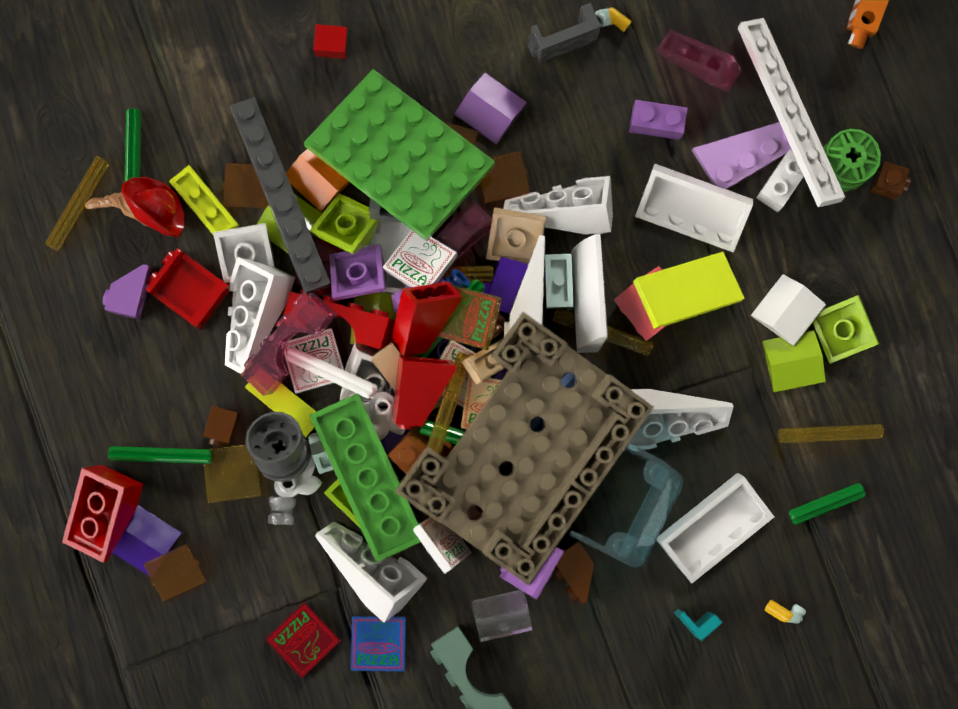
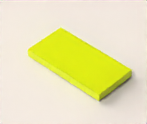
[633,252,745,329]

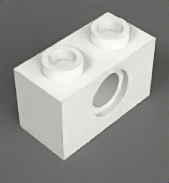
[756,149,804,212]

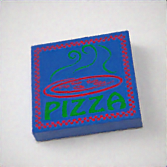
[351,616,406,671]

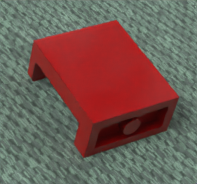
[146,248,230,330]

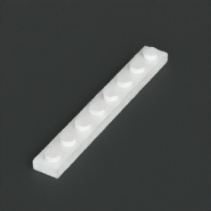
[738,18,845,207]

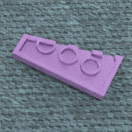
[692,122,792,190]

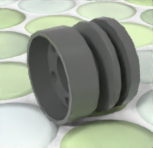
[245,412,311,482]

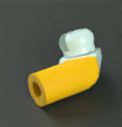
[595,8,632,32]
[765,600,806,624]

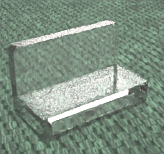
[472,590,533,642]

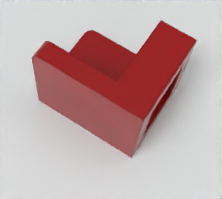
[313,24,347,59]

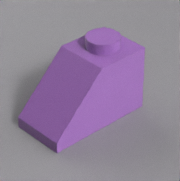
[103,264,153,320]

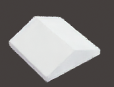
[213,223,275,283]
[751,274,826,346]

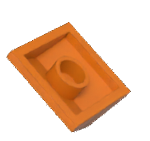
[286,149,351,213]

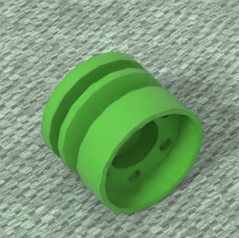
[823,129,881,192]

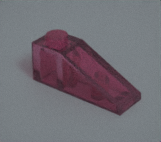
[656,29,742,92]
[435,200,492,262]

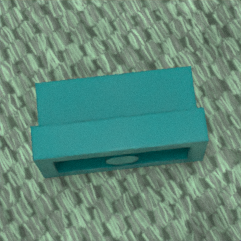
[674,609,722,641]

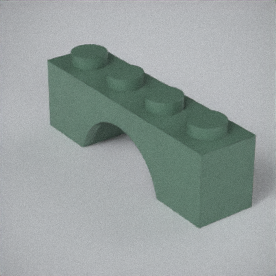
[430,626,513,709]

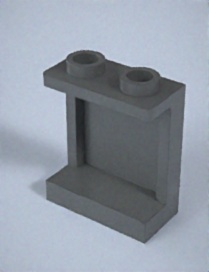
[527,3,601,63]

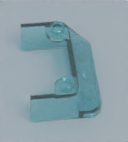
[569,443,683,567]

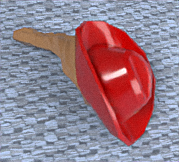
[85,177,185,238]

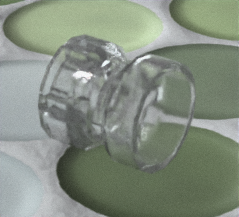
[267,497,296,525]

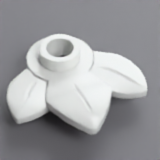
[363,391,405,441]
[274,454,322,499]

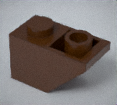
[553,541,594,605]

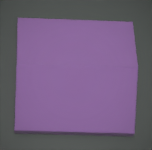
[455,73,527,145]
[329,244,387,301]

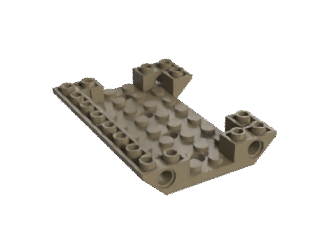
[395,312,654,585]

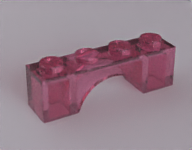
[240,293,338,396]

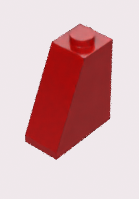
[391,281,462,357]
[392,356,456,430]

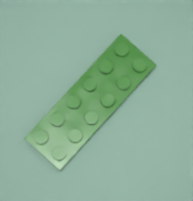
[309,393,421,562]

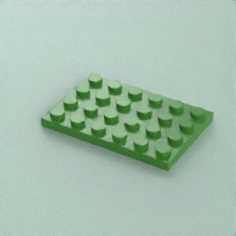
[304,69,495,242]

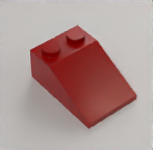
[62,465,143,563]

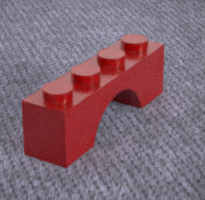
[281,289,395,350]

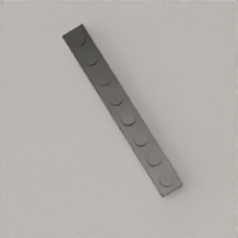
[230,97,331,295]

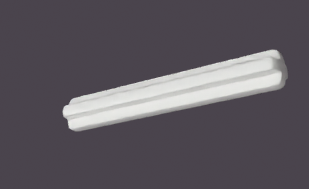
[285,348,378,399]

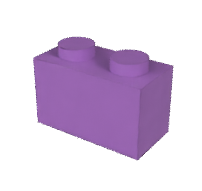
[629,100,687,140]

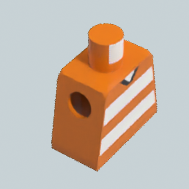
[846,0,889,49]

